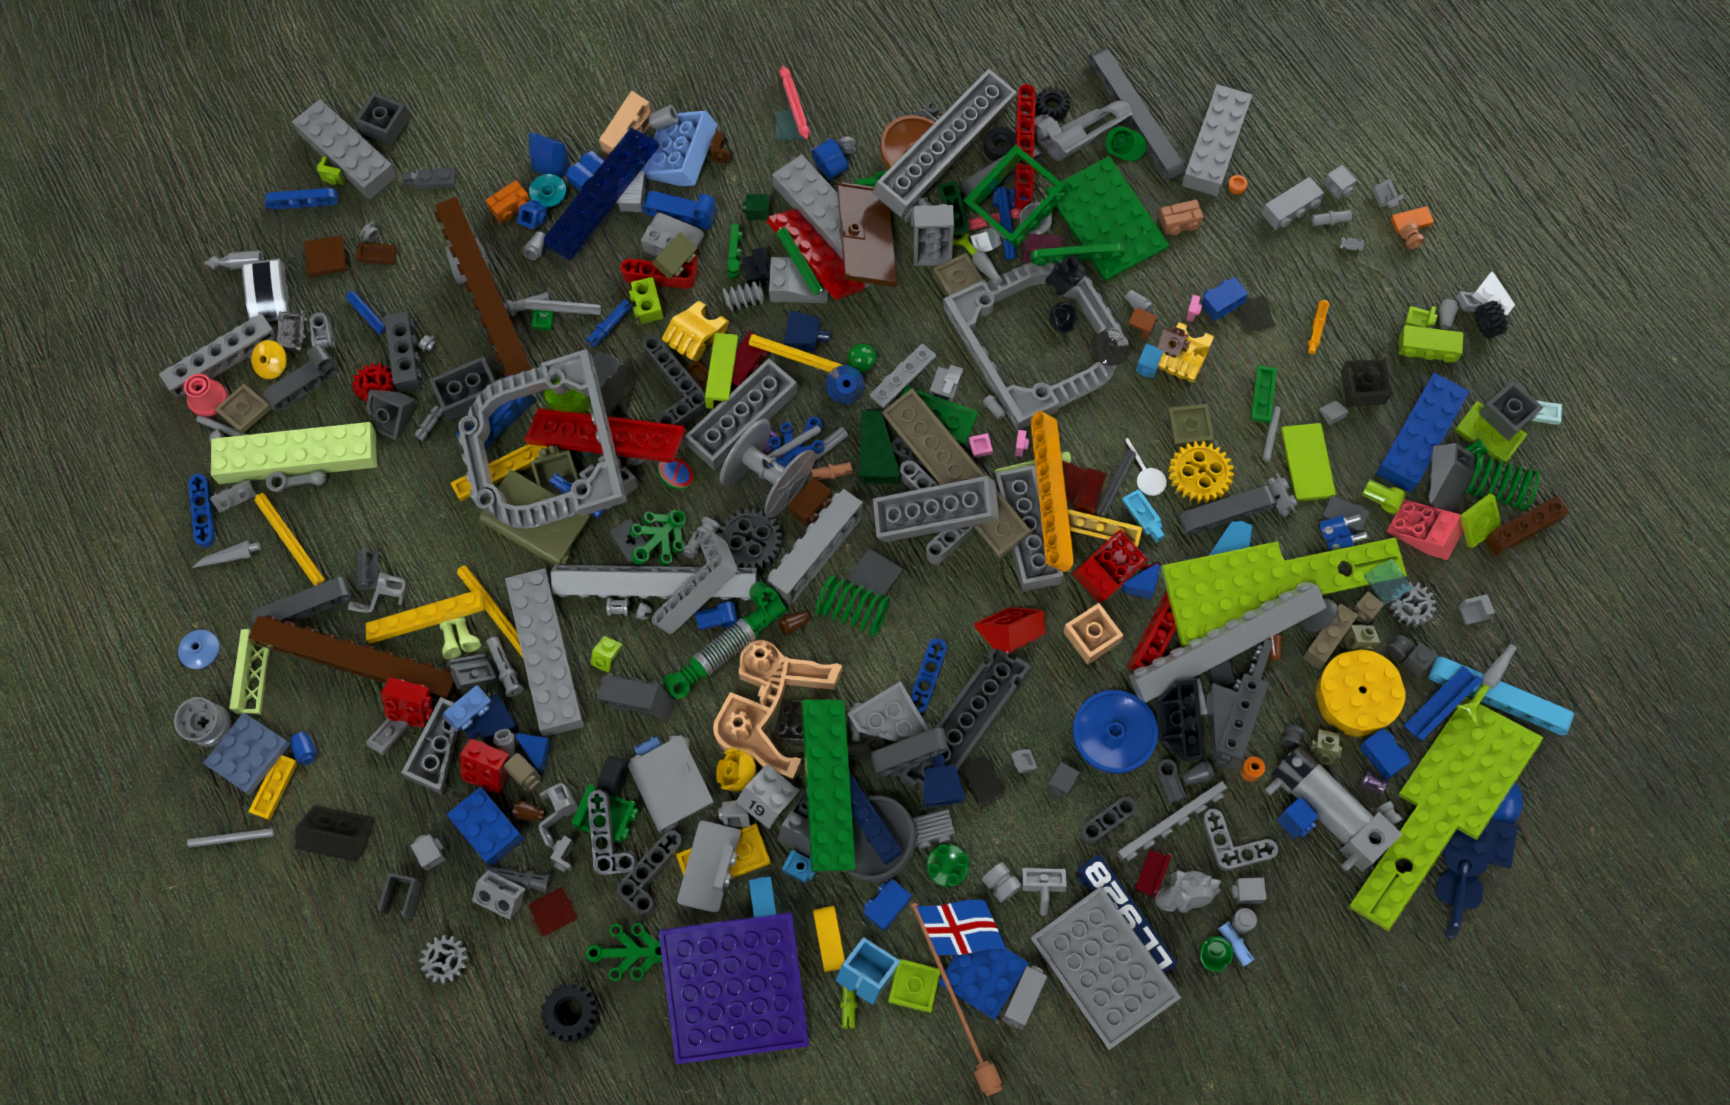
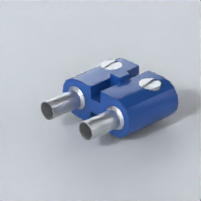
[1320,514,1368,551]

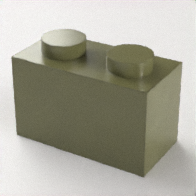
[652,232,698,279]

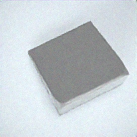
[1319,401,1349,426]

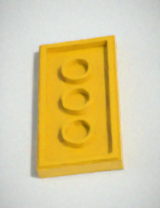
[676,823,771,880]

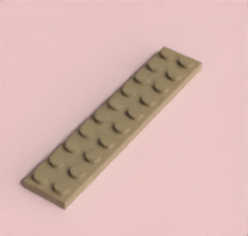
[881,388,1032,558]

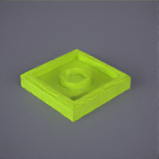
[1460,493,1502,549]
[888,958,940,1014]

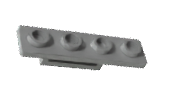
[870,344,936,408]

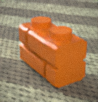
[485,180,530,223]

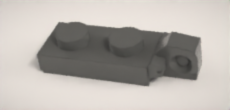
[402,167,456,189]

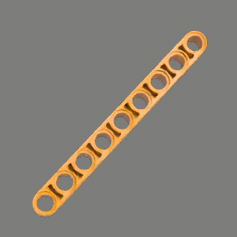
[1031,411,1073,572]

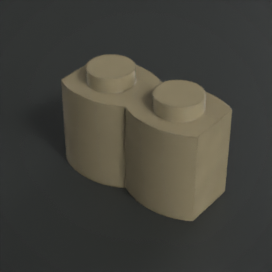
[504,753,541,792]

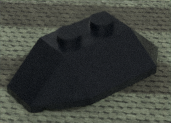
[1155,678,1204,761]

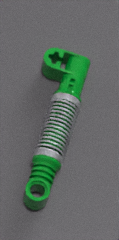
[663,582,787,699]

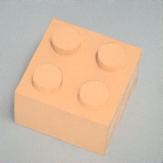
[1063,603,1124,665]

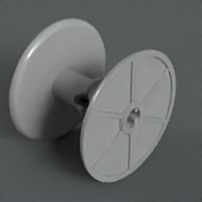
[719,419,815,518]

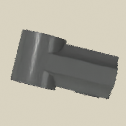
[1154,759,1186,804]

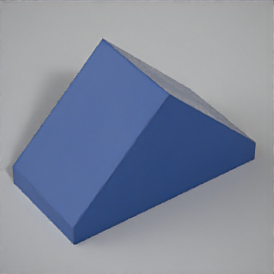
[1121,563,1160,599]
[515,733,551,774]

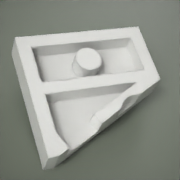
[1472,272,1515,315]

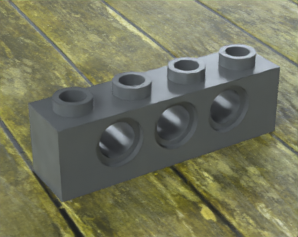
[384,312,423,392]

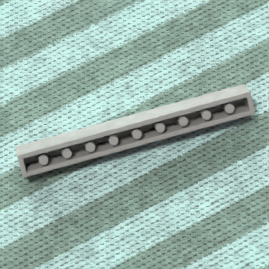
[551,565,757,600]
[1129,582,1327,703]

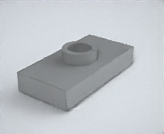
[366,718,410,756]

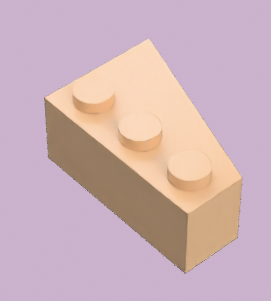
[599,91,651,161]

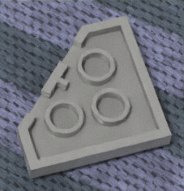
[846,681,929,742]

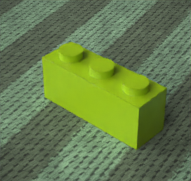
[1398,325,1463,363]

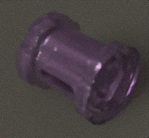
[1359,770,1388,797]

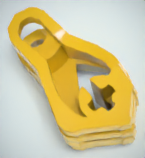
[662,301,729,361]
[1158,322,1214,382]

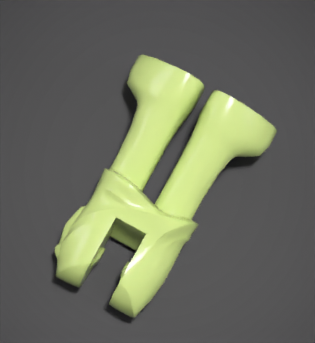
[439,616,481,660]

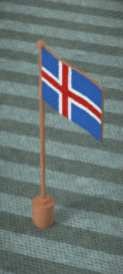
[910,900,1006,1097]

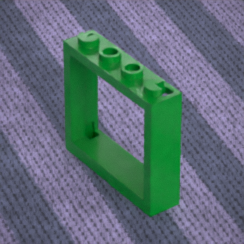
[963,145,1068,248]

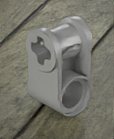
[310,313,335,349]

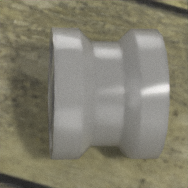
[696,517,720,535]

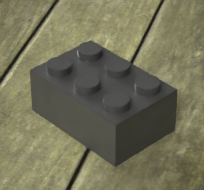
[429,356,495,421]

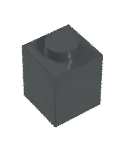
[1402,642,1438,677]
[1047,762,1080,799]

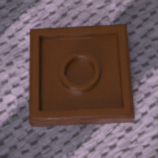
[304,235,347,277]

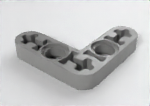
[1203,809,1278,871]

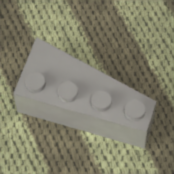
[401,697,457,795]

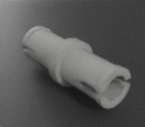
[1311,209,1352,227]

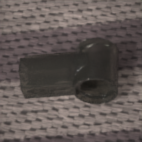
[847,736,885,762]

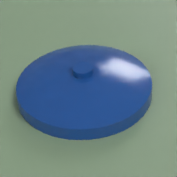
[1073,690,1158,774]

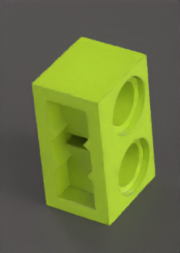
[629,277,664,324]

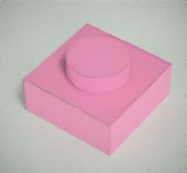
[1186,295,1202,322]
[1015,430,1029,457]
[968,433,993,458]

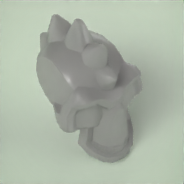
[1155,870,1221,913]

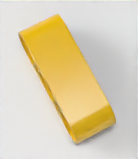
[813,906,845,972]

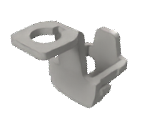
[348,573,406,613]
[539,783,578,848]

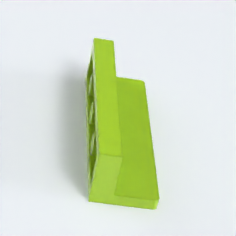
[705,333,738,409]

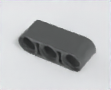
[1081,797,1136,845]

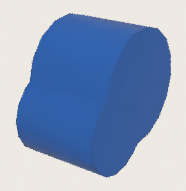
[811,138,849,180]

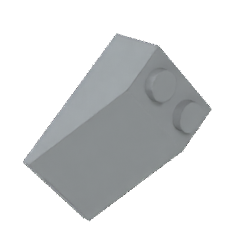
[769,257,828,303]

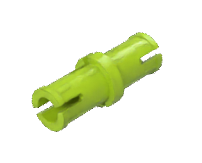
[840,986,858,1029]

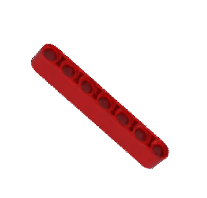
[1014,84,1035,210]

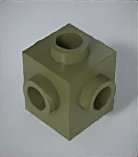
[1343,624,1380,652]
[1309,729,1342,766]

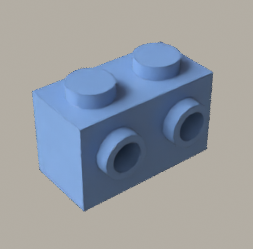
[443,685,491,732]

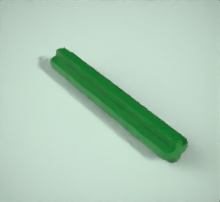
[777,227,823,295]

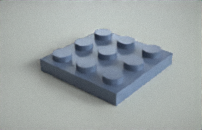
[203,712,290,795]

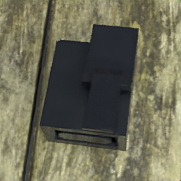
[742,247,770,287]

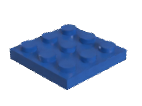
[938,948,1029,1020]

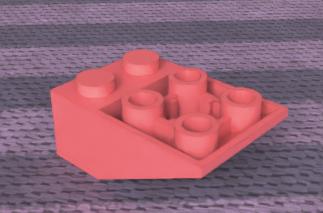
[1387,499,1463,560]

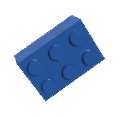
[446,786,524,867]

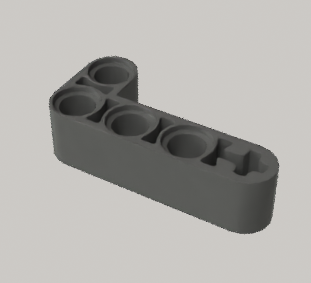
[263,345,339,412]
[871,728,949,778]
[588,789,637,875]
[617,831,683,917]

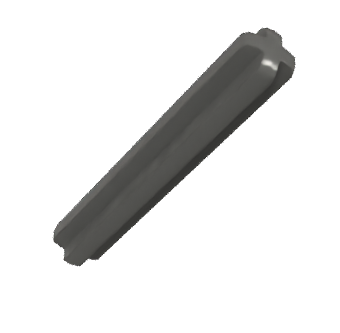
[1094,450,1136,518]

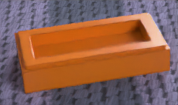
[1390,206,1434,234]

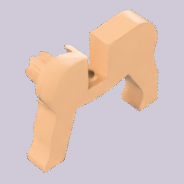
[713,640,843,783]

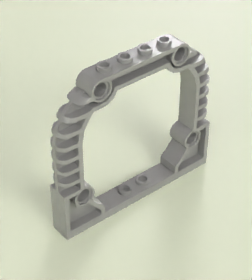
[943,263,1123,431]
[458,349,628,529]

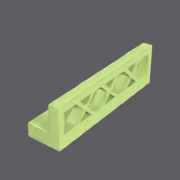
[229,629,270,715]

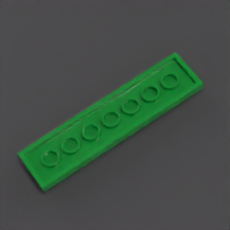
[801,700,855,872]

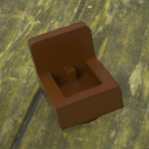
[710,132,731,164]

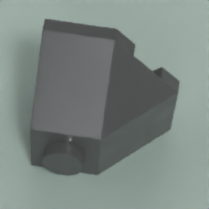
[366,390,416,440]

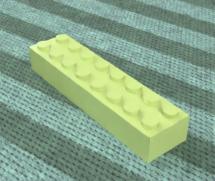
[211,422,377,484]

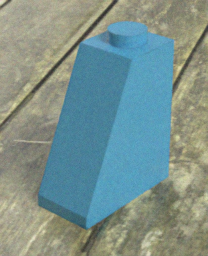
[1209,521,1252,556]
[749,877,777,917]

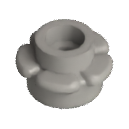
[419,334,436,352]

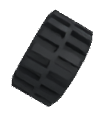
[540,983,600,1043]

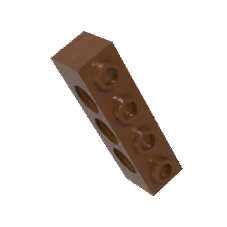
[1484,495,1570,557]

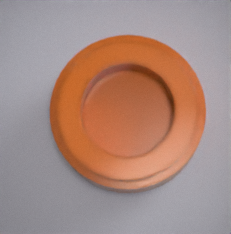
[1228,175,1248,195]

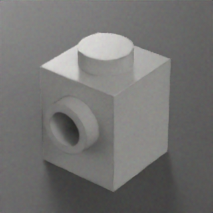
[410,834,446,871]

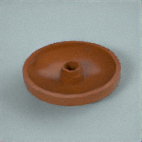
[879,115,949,179]

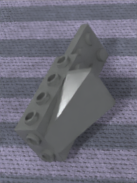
[1206,639,1273,770]

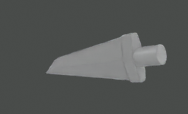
[192,540,261,568]

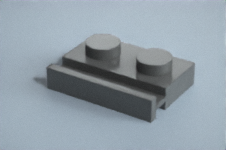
[446,654,497,689]

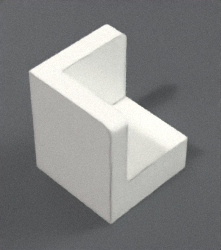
[970,228,1002,252]

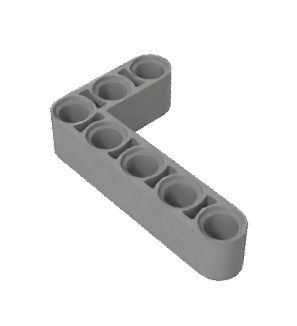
[900,460,974,564]
[652,530,737,634]

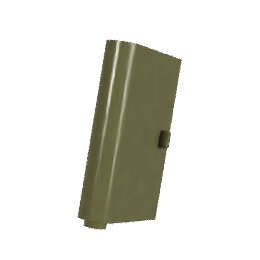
[479,469,590,565]

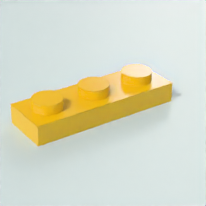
[248,755,298,821]

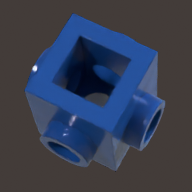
[517,200,547,229]

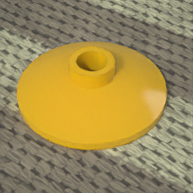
[251,340,287,379]

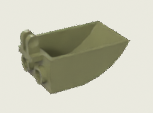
[531,445,582,496]

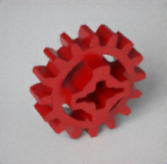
[351,362,395,403]

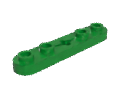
[1030,243,1125,266]

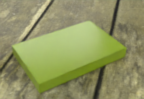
[1454,401,1527,465]

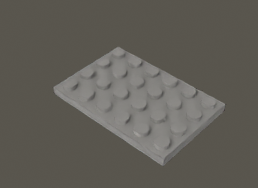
[1031,886,1182,1050]

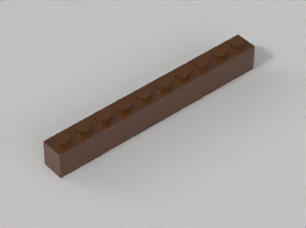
[434,196,531,377]
[248,615,456,701]

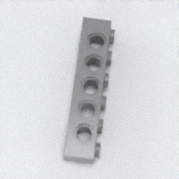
[159,313,279,399]

